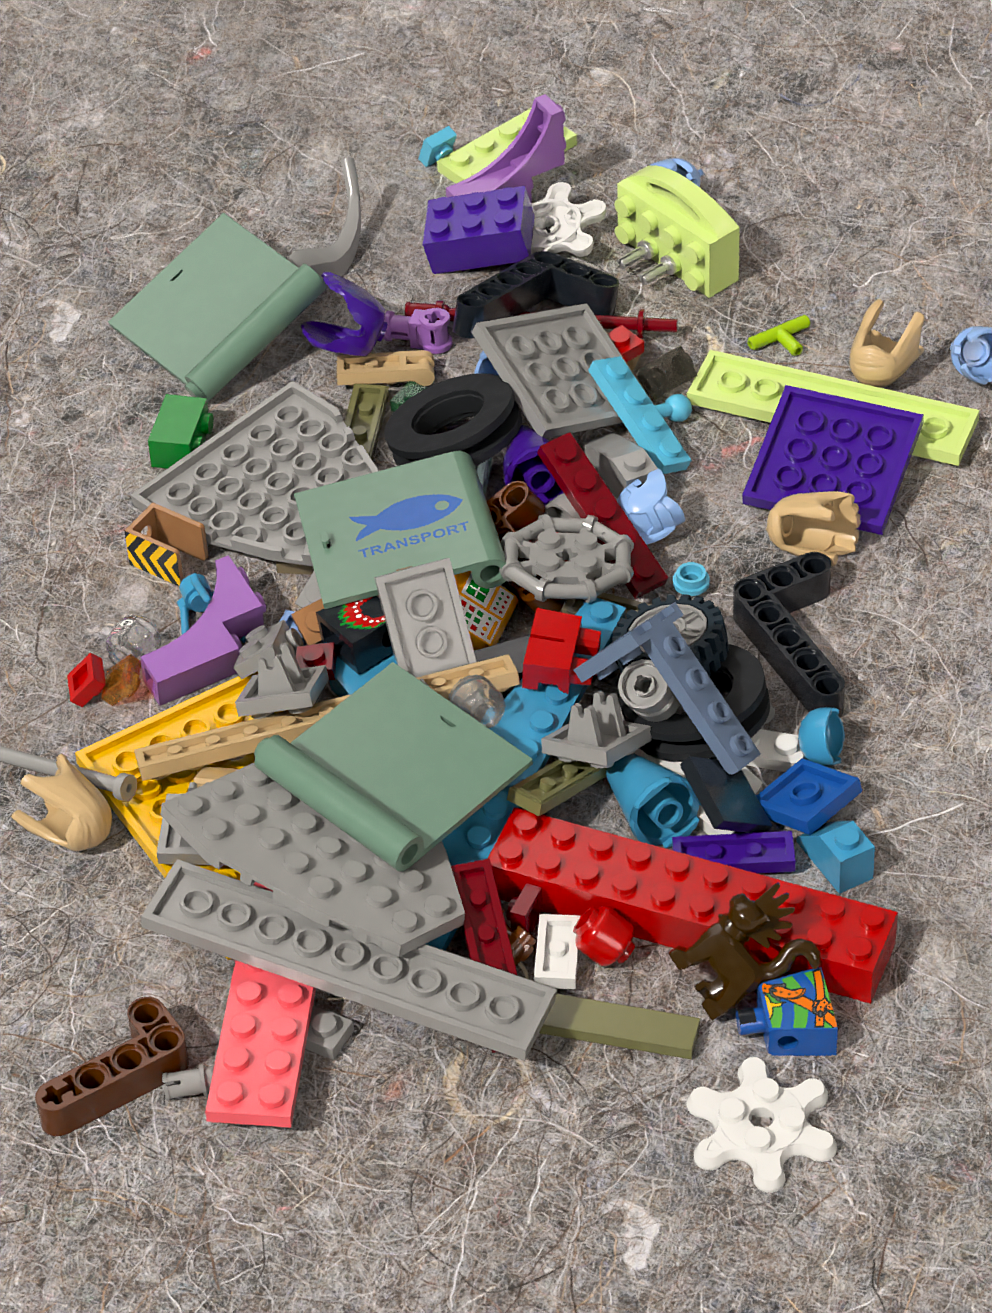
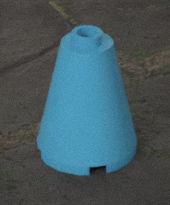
[606,753,701,848]

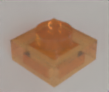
[101,654,141,706]

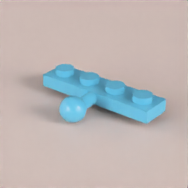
[588,356,692,474]

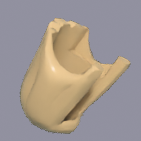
[849,299,925,388]
[766,491,861,566]
[11,754,112,851]

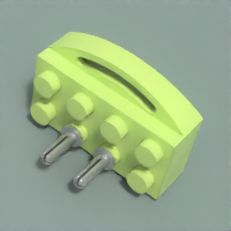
[614,165,740,298]

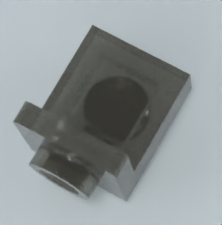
[634,346,697,401]

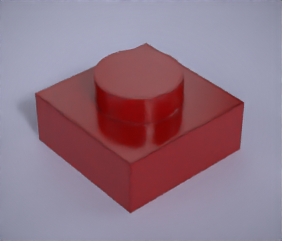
[607,325,645,363]
[67,652,106,707]

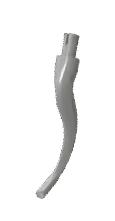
[287,157,361,279]

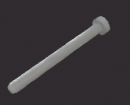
[0,746,137,802]

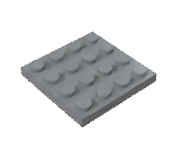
[471,304,653,438]

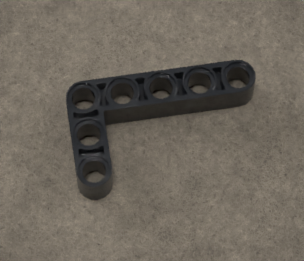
[453,251,619,339]
[733,552,845,718]

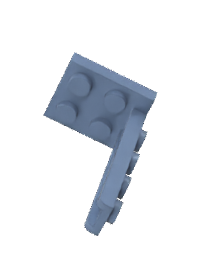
[574,602,761,774]

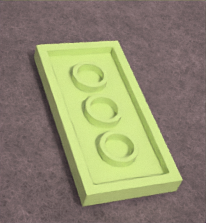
[437,108,577,184]

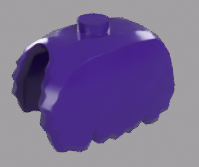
[300,272,388,356]

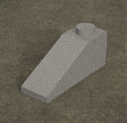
[581,432,658,499]

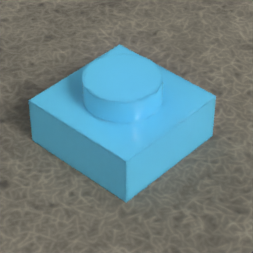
[418,126,457,168]

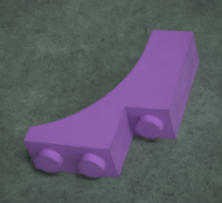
[446,94,566,203]
[141,555,266,706]

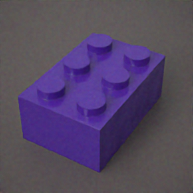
[422,186,535,274]

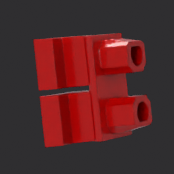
[522,608,601,694]

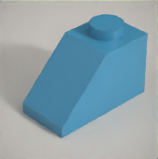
[796,821,875,894]

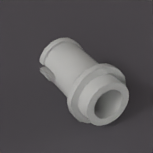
[162,1063,214,1100]

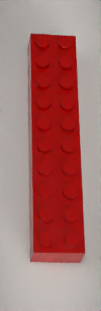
[487,807,898,1004]

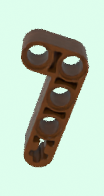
[487,481,564,613]
[35,997,189,1136]

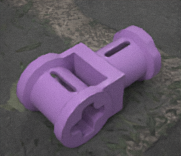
[383,308,453,354]

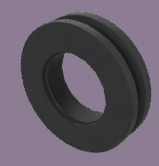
[384,373,522,466]
[619,644,770,762]

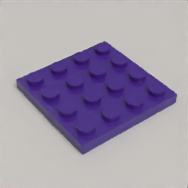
[742,385,924,535]

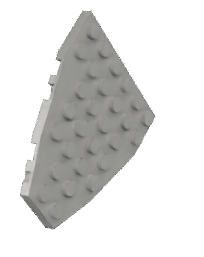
[130,381,379,566]
[161,763,465,957]

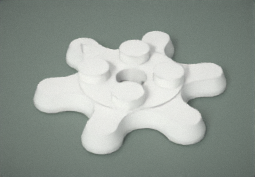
[531,182,606,257]
[686,1057,837,1193]

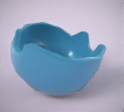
[798,707,845,766]

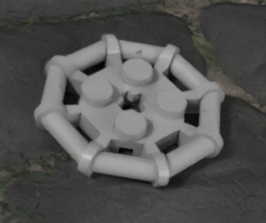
[499,514,634,603]

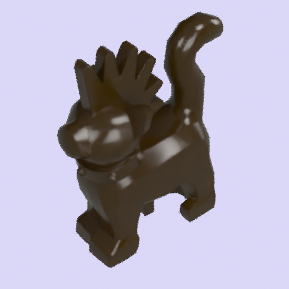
[669,882,821,1021]

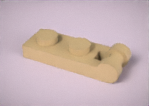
[336,350,435,387]

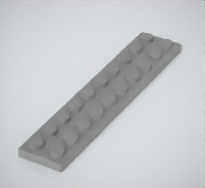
[141,859,557,1061]

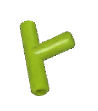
[747,314,811,356]

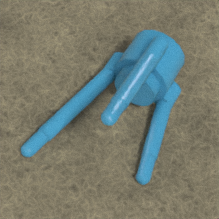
[177,573,247,643]

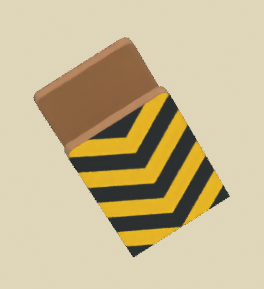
[124,502,209,586]

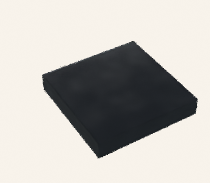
[680,756,773,833]

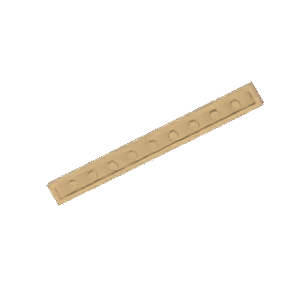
[134,654,520,781]

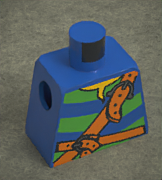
[736,967,838,1056]

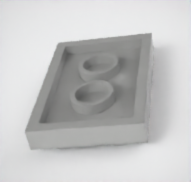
[374,558,477,678]

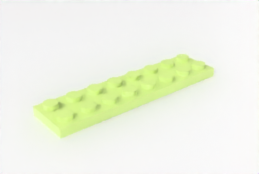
[687,350,979,466]

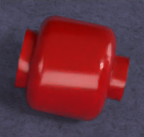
[573,906,635,967]

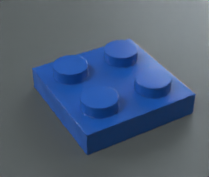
[756,758,863,835]

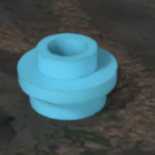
[673,562,710,596]

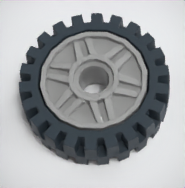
[612,594,729,676]

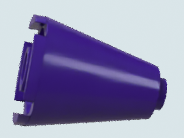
[502,425,563,506]

